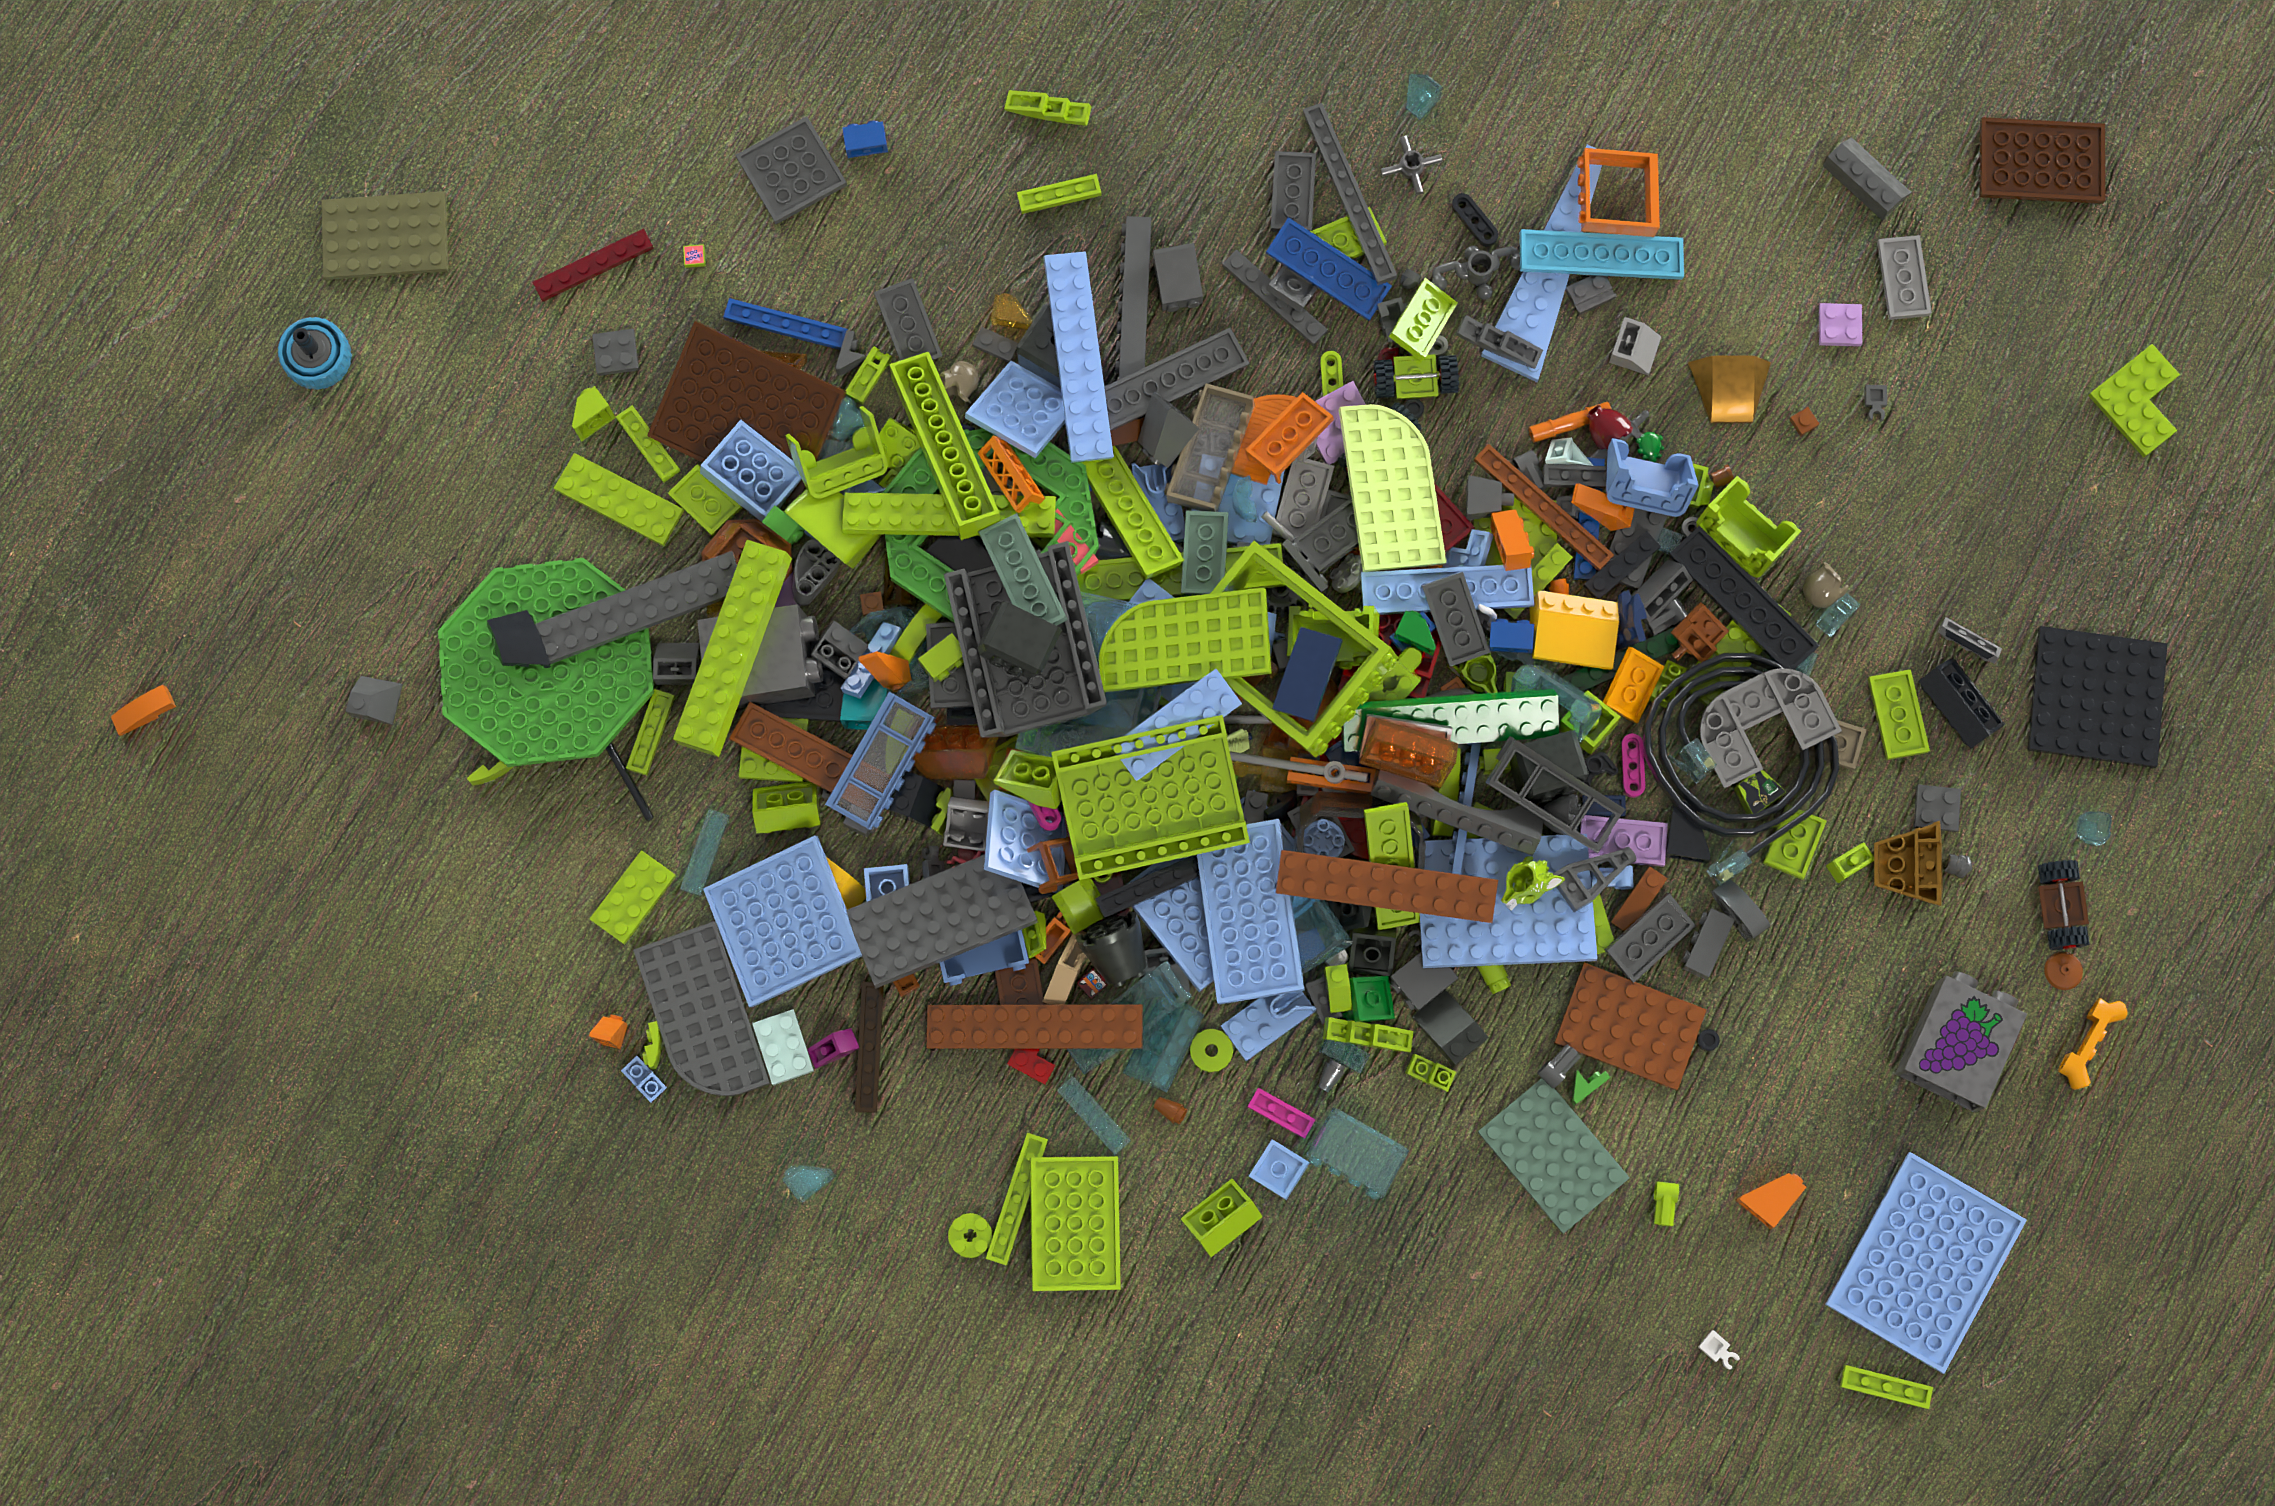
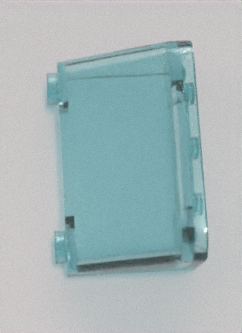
[1511,664,1602,742]
[1291,896,1353,973]

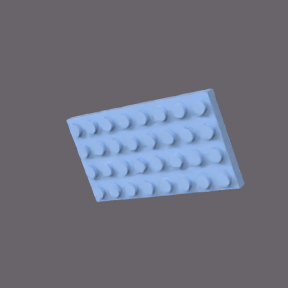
[1197,819,1304,1004]

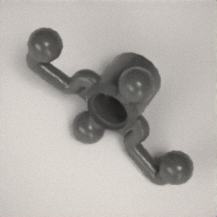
[1431,246,1520,300]

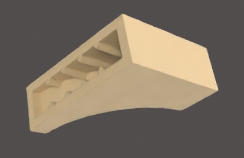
[1042,931,1086,1005]

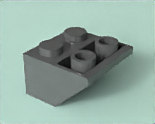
[811,621,869,680]
[653,643,700,685]
[1144,948,1190,998]

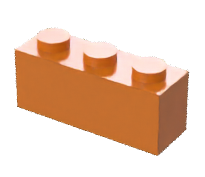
[1490,509,1534,571]

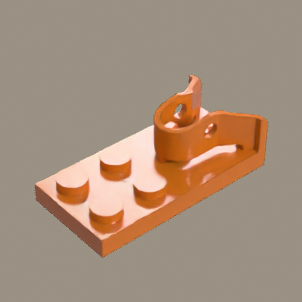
[1245,392,1334,484]

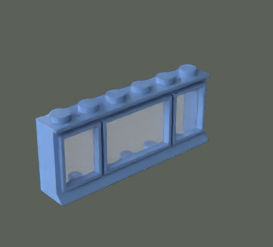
[825,692,937,830]

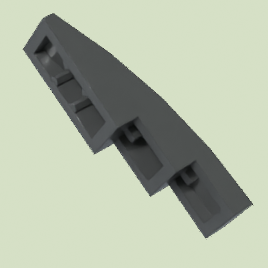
[1455,315,1543,369]

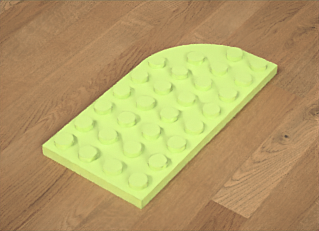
[1339,404,1446,572]

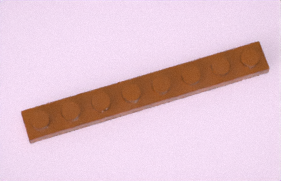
[1474,444,1614,571]

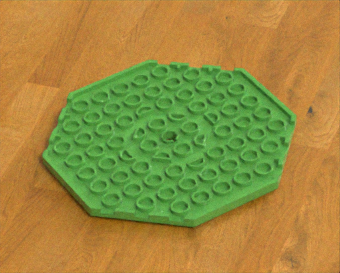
[438,558,654,767]

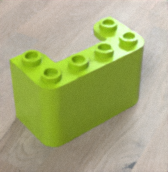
[1696,476,1801,578]
[1287,606,1380,669]

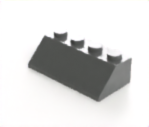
[1823,137,1911,221]

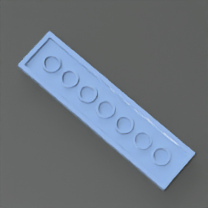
[1361,565,1534,615]

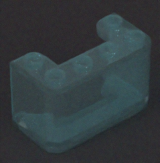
[1306,1107,1409,1201]

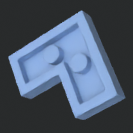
[1443,529,1494,568]

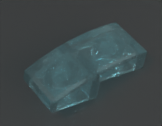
[1319,1040,1370,1074]

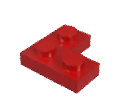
[1007,1049,1056,1085]

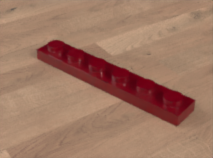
[532,228,654,302]

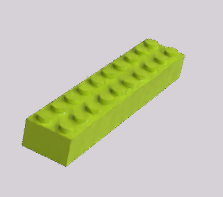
[889,352,1000,540]
[673,540,792,757]

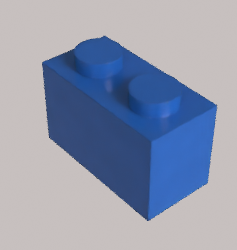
[842,121,888,158]
[1489,619,1534,653]

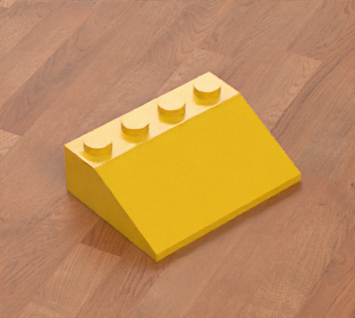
[1529,591,1619,670]

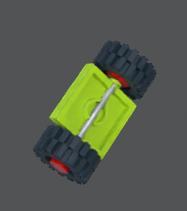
[1374,354,1459,399]

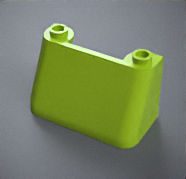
[784,489,882,569]

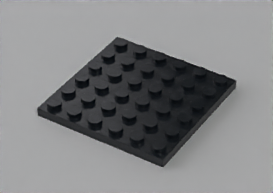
[2027,626,2168,768]

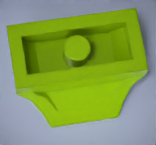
[1689,463,1714,508]

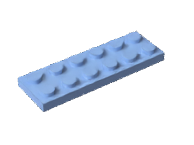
[1111,668,1242,781]

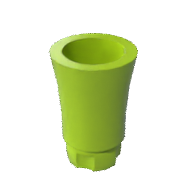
[1476,965,1511,994]

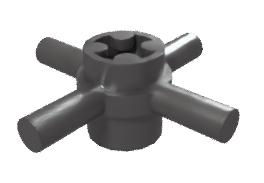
[1381,136,1442,195]

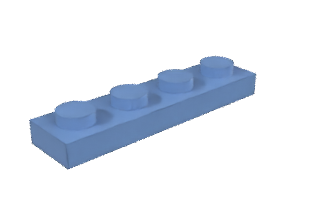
[841,622,903,699]

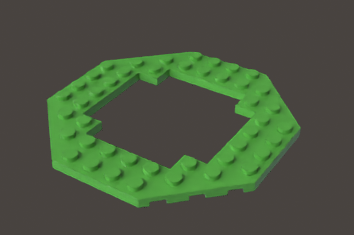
[883,428,1099,623]

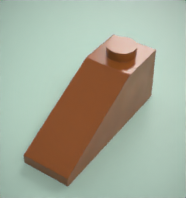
[1610,866,1668,932]

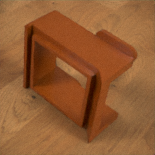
[1027,837,1079,894]

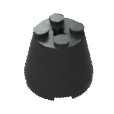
[1076,912,1147,987]

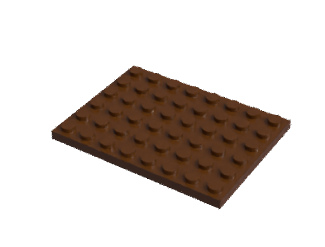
[647,321,847,504]

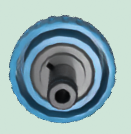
[278,317,352,390]

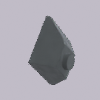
[346,676,403,725]

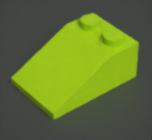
[993,750,1062,809]

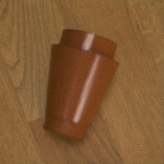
[1154,1097,1187,1124]

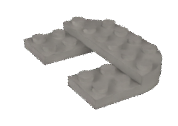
[1700,668,1842,788]

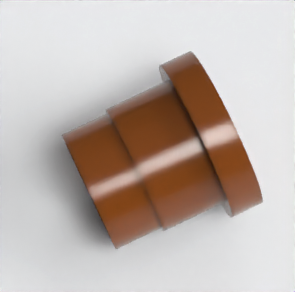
[1711,464,1734,488]

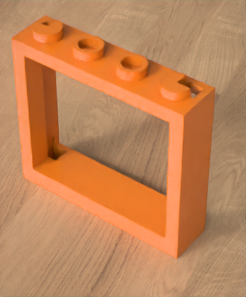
[1577,148,1660,237]

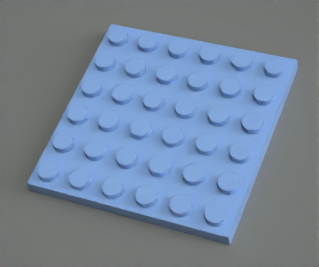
[703,836,862,1007]

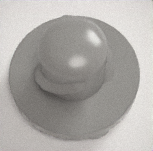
[1330,553,1363,593]

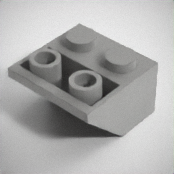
[1609,317,1661,375]

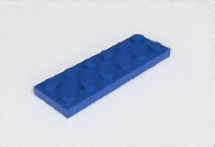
[1265,217,1392,321]

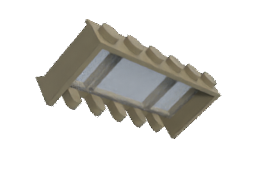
[1164,383,1255,512]

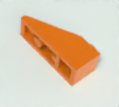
[1571,483,1635,531]
[858,651,912,692]
[589,1014,628,1049]

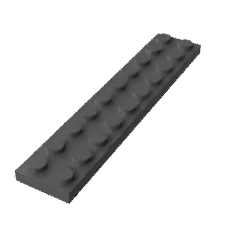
[535,551,737,664]

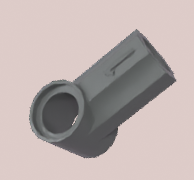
[1512,450,1547,491]
[1644,598,1688,636]
[1537,1044,1581,1089]

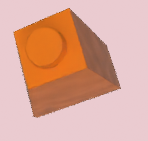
[1736,1173,1806,1229]

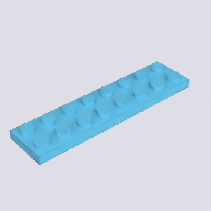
[1519,229,1684,280]

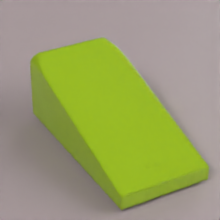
[1826,842,1874,883]
[1022,911,1046,958]

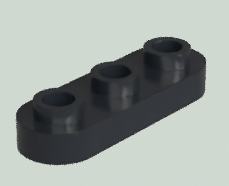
[1452,193,1498,247]

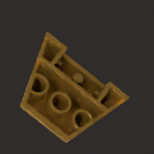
[1688,356,1771,423]
[1874,821,1943,906]

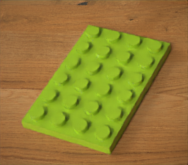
[1030,1156,1121,1291]

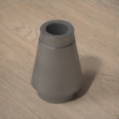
[1318,1058,1345,1092]

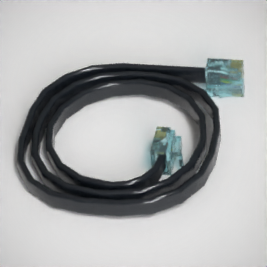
[1642,653,1839,886]

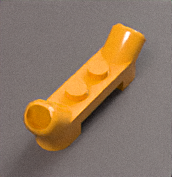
[2058,998,2127,1090]

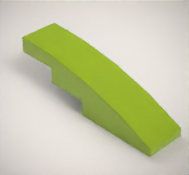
[1004,90,1092,126]
[1431,747,1460,837]
[1322,1017,1413,1053]

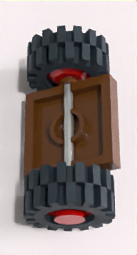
[2038,860,2090,950]

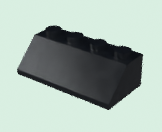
[1918,657,2006,749]

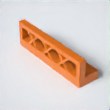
[978,435,1045,513]
[1287,757,1376,795]

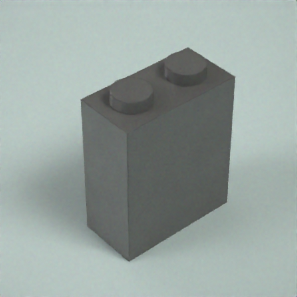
[1389,952,1458,1013]

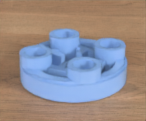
[1301,819,1345,858]

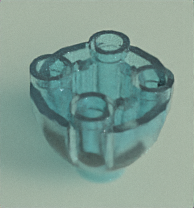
[830,396,865,442]

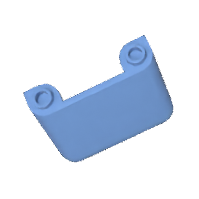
[1606,438,1699,517]
[940,929,1029,986]

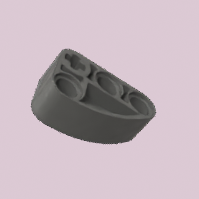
[792,539,840,606]
[1711,879,1770,942]

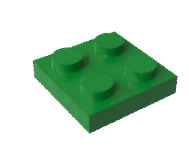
[1349,976,1395,1022]

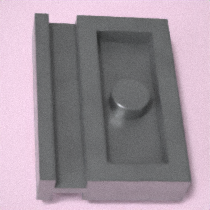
[1565,275,1617,315]

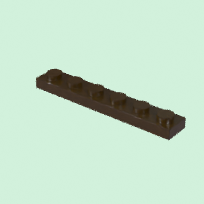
[855,982,884,1113]

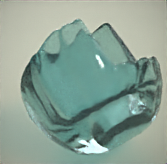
[2076,811,2112,846]

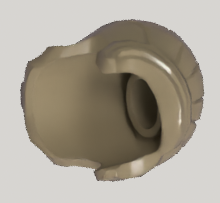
[939,361,979,407]
[1803,562,1849,608]

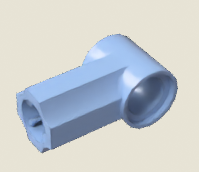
[1590,865,1634,890]

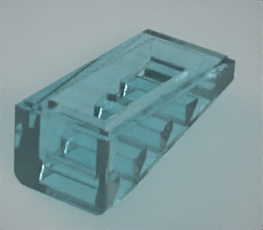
[1815,593,1861,637]

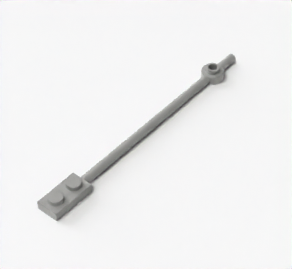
[1114,726,1368,784]

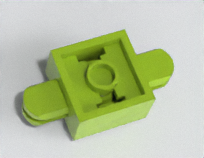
[1366,646,1422,702]

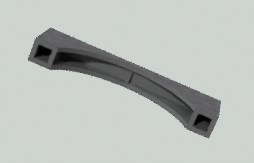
[1371,760,1545,856]

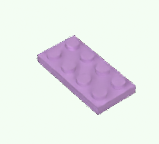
[1580,815,1668,867]

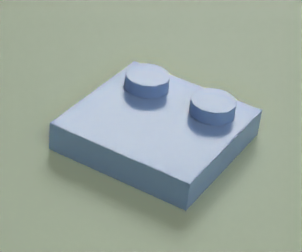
[1249,1139,1310,1200]

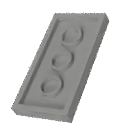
[1877,235,1932,320]
[1272,458,1334,538]

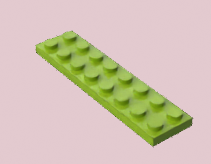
[1081,446,1184,580]

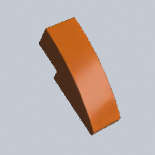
[111,685,176,736]
[1035,911,1072,964]

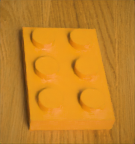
[1603,647,1665,723]

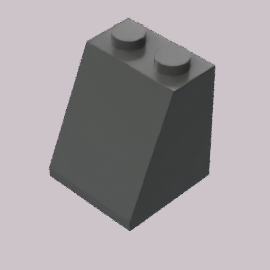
[1153,243,1203,312]
[1138,391,1199,468]

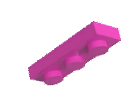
[1247,1088,1316,1139]

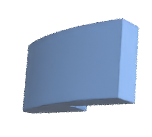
[621,1056,667,1102]

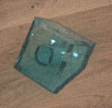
[782,1165,837,1203]

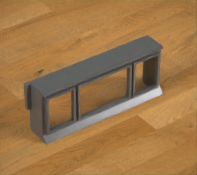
[1485,736,1626,854]

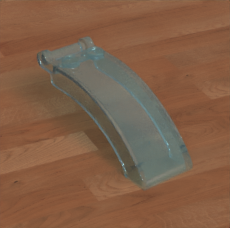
[1067,961,1192,1075]

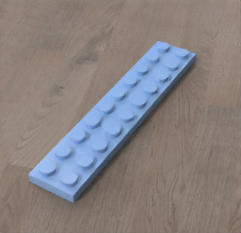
[1044,252,1114,463]

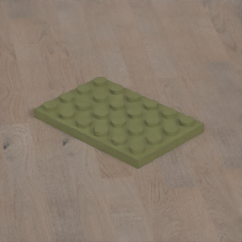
[322,191,448,280]

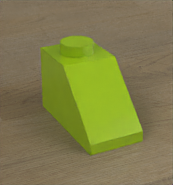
[1324,964,1352,1013]

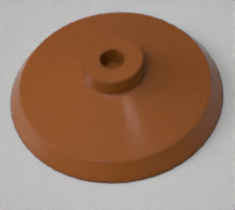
[2044,952,2083,990]

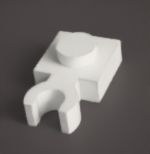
[1698,1330,1740,1370]

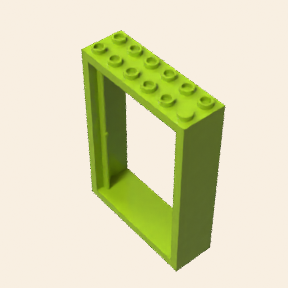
[1210,541,1399,758]

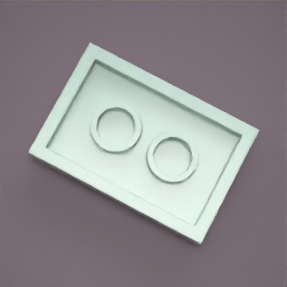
[752,1009,814,1085]

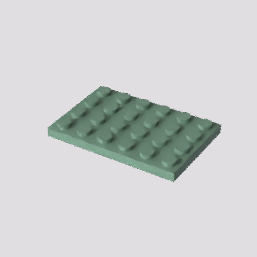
[1477,1078,1630,1234]

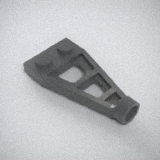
[1553,847,1636,912]

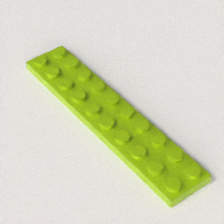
[842,492,1056,538]
[1077,543,1285,605]

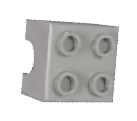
[943,797,989,851]

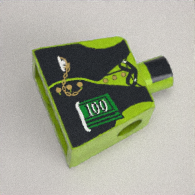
[1734,770,1786,814]

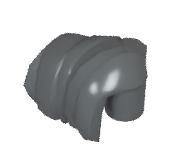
[1944,854,1972,878]

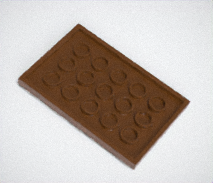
[1980,117,2105,204]

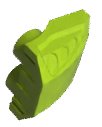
[1052,878,1103,935]

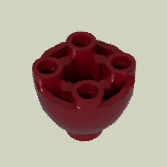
[1587,405,1633,451]

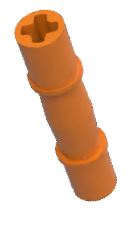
[1528,402,1611,443]

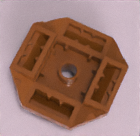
[701,519,793,583]

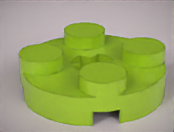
[948,1213,993,1258]

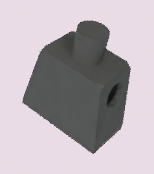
[1466,475,1514,520]

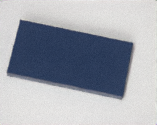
[1272,627,1343,722]

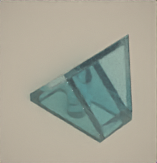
[1405,74,1443,120]

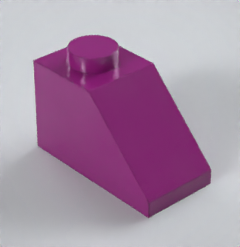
[807,1028,859,1069]

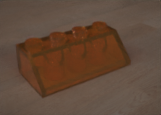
[1359,718,1458,789]

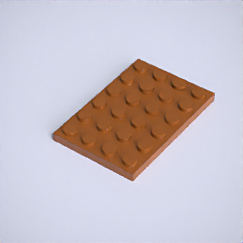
[1554,962,1707,1091]

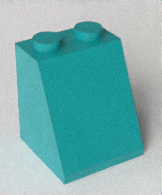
[840,678,890,731]

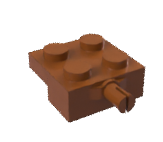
[1670,602,1729,663]

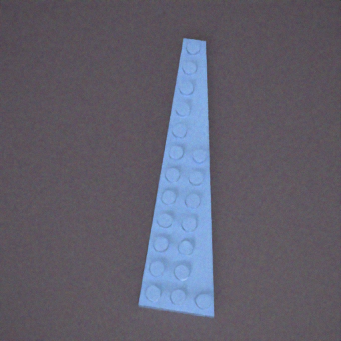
[1481,144,1602,382]

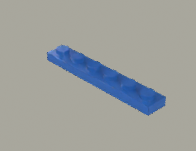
[723,298,848,350]
[1573,457,1605,581]

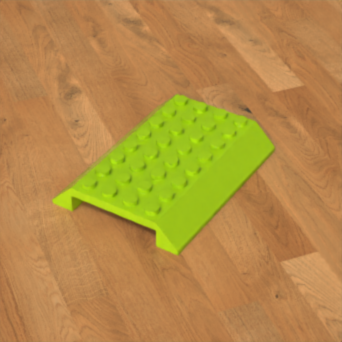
[1051,715,1250,880]

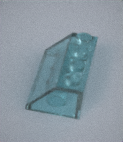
[1123,996,1204,1093]

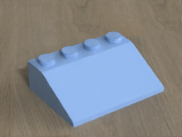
[700,420,802,524]

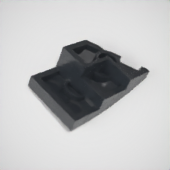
[487,610,550,668]

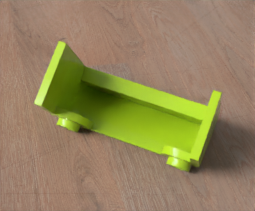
[785,406,888,499]

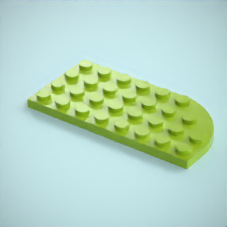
[1099,588,1272,692]

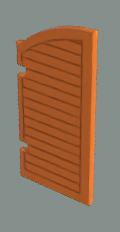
[1231,394,1297,485]

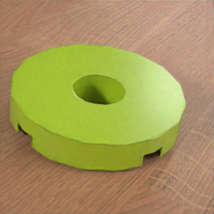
[1190,1029,1233,1073]

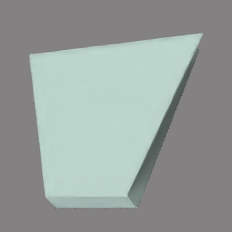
[1545,437,1593,466]

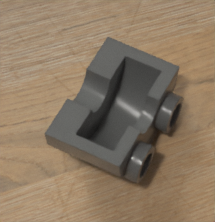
[1377,297,1407,343]

